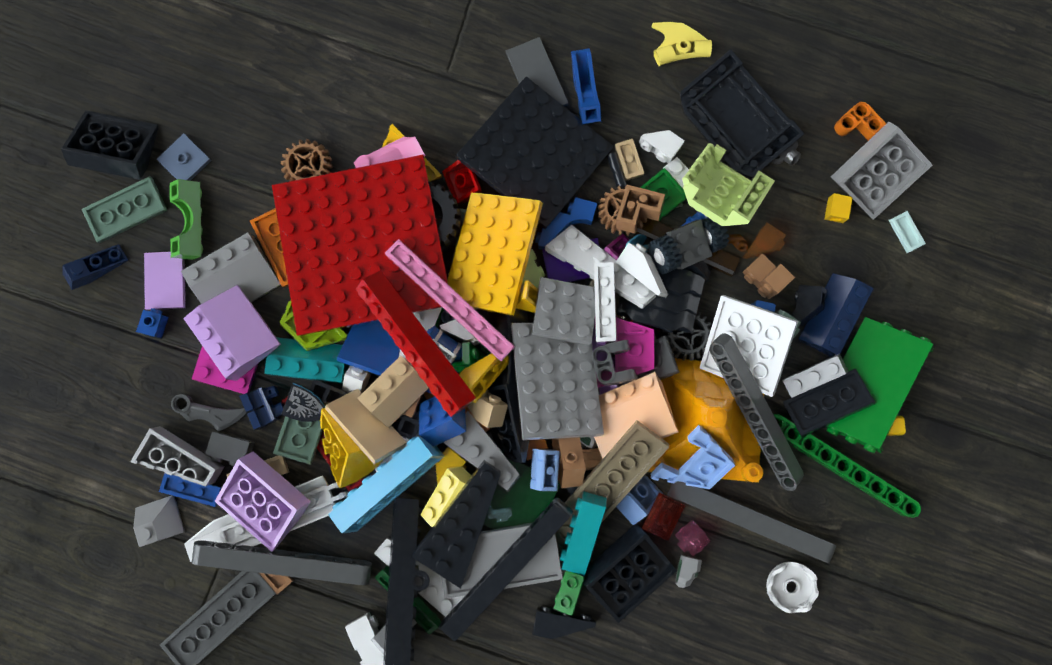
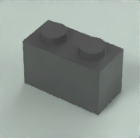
[205,432,255,466]

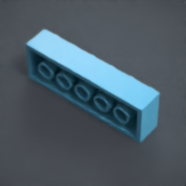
[328,436,445,533]

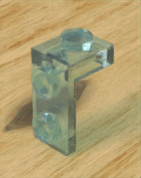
[487,504,512,522]

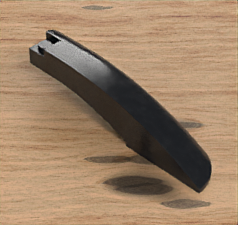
[484,308,529,463]

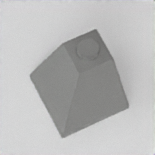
[133,495,185,547]

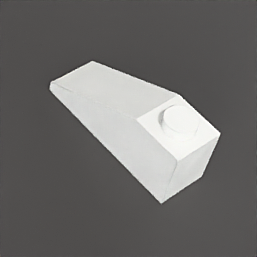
[616,243,668,298]

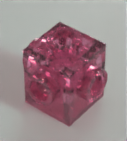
[675,520,711,556]

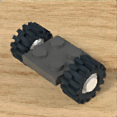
[647,217,729,274]

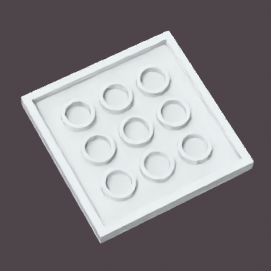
[700,295,798,397]

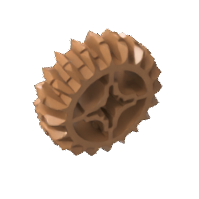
[281,139,333,182]
[598,185,647,236]

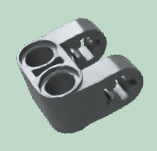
[593,340,637,386]

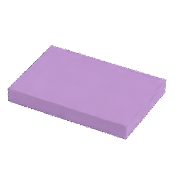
[144,252,185,310]

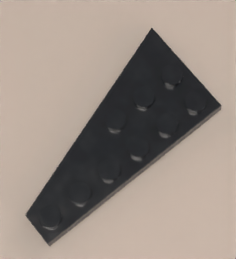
[412,460,501,589]

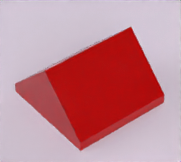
[442,160,482,205]

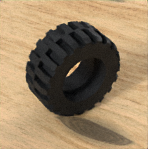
[429,181,462,253]

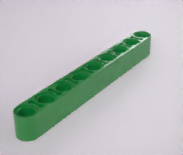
[774,414,921,518]

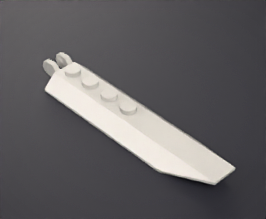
[184,476,348,562]

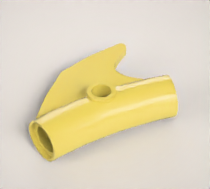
[652,22,712,66]

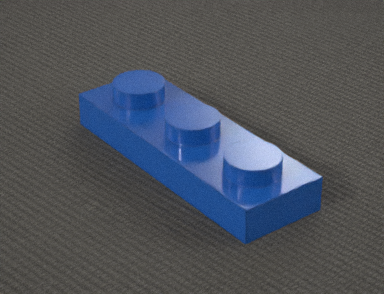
[159,473,222,507]

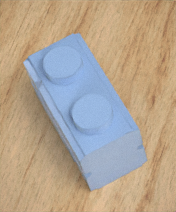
[530,448,560,491]

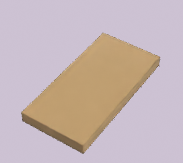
[325,389,407,464]

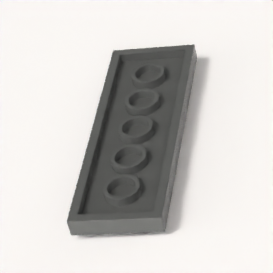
[160,571,276,665]

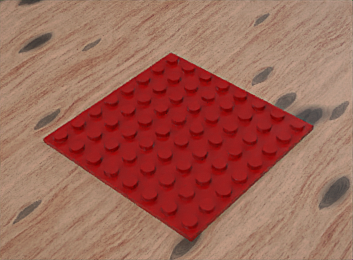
[272,155,448,336]

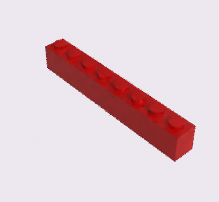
[356,270,476,417]

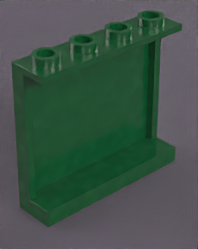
[483,450,560,529]

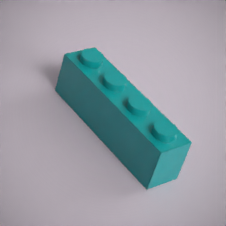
[559,492,607,576]

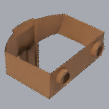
[552,437,602,488]

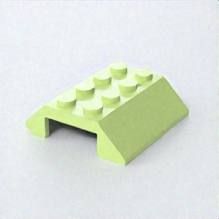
[682,143,775,226]

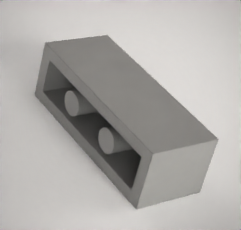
[782,353,848,398]

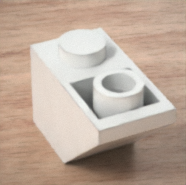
[639,130,684,163]
[342,366,372,393]

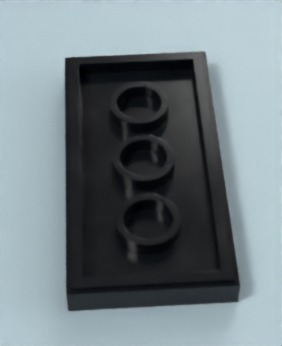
[783,368,875,438]

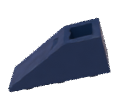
[63,244,128,290]

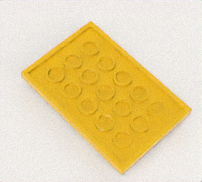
[447,192,543,315]

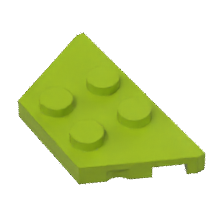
[280,300,348,351]

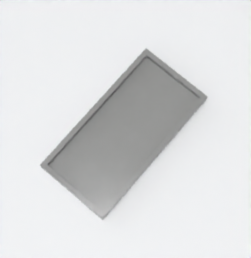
[441,523,563,599]

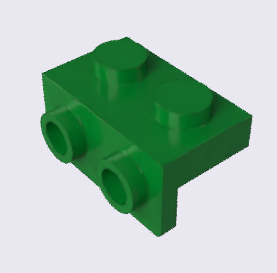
[452,342,486,373]
[554,571,585,615]

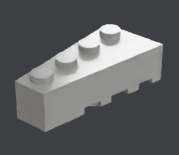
[444,411,520,492]
[130,426,225,486]

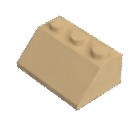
[357,356,429,428]

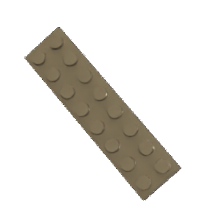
[555,420,669,551]

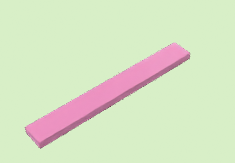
[385,239,515,361]

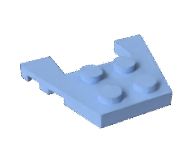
[651,425,735,489]

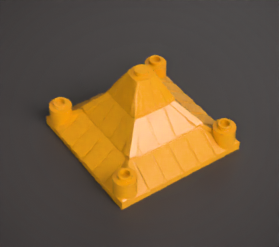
[648,358,764,483]

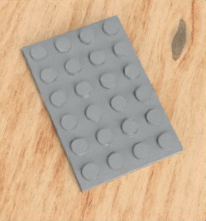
[511,323,604,440]

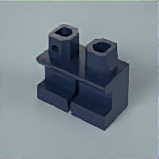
[239,386,284,430]

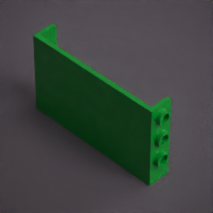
[825,317,934,453]

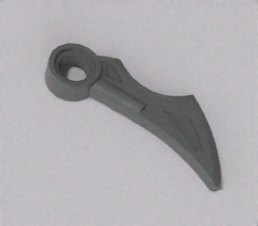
[171,394,247,432]

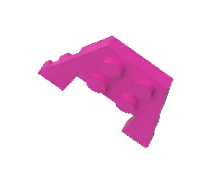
[595,317,654,388]

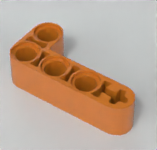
[834,102,886,141]

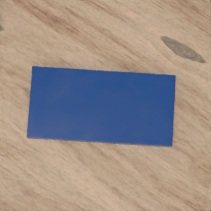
[337,320,462,394]

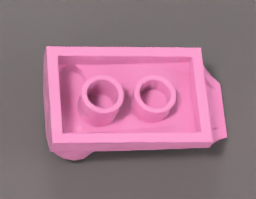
[353,136,425,168]

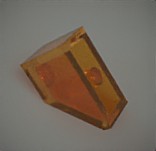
[743,223,786,259]

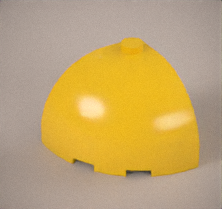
[320,408,383,488]

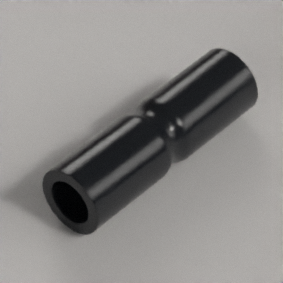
[607,152,628,189]

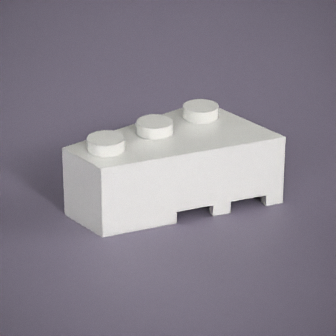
[345,612,384,665]

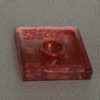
[642,492,685,541]

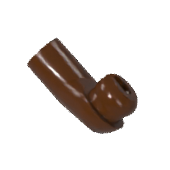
[727,234,748,252]

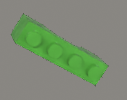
[170,179,203,260]

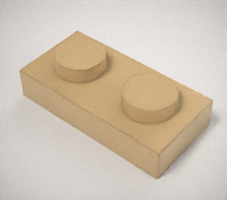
[614,139,644,181]

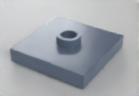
[157,133,211,181]

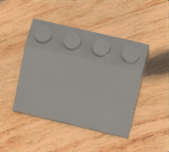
[831,122,933,220]
[181,233,281,304]

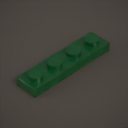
[375,565,442,635]

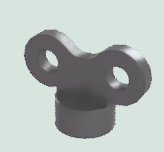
[772,141,801,166]

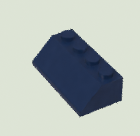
[798,273,873,357]

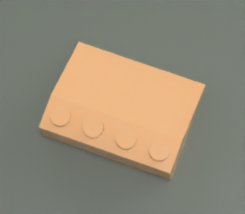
[594,372,678,459]

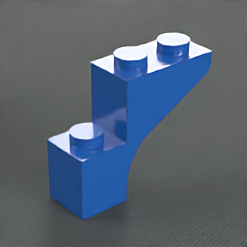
[571,48,601,124]
[535,197,597,250]

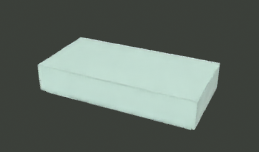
[889,211,926,253]

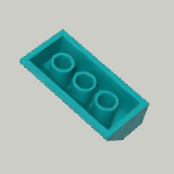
[264,337,348,384]

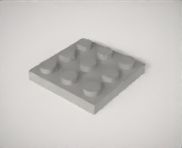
[532,277,595,345]

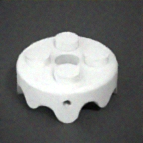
[766,562,819,613]

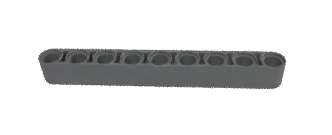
[709,333,804,491]
[667,481,836,564]
[191,540,372,585]

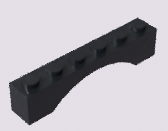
[309,379,420,439]

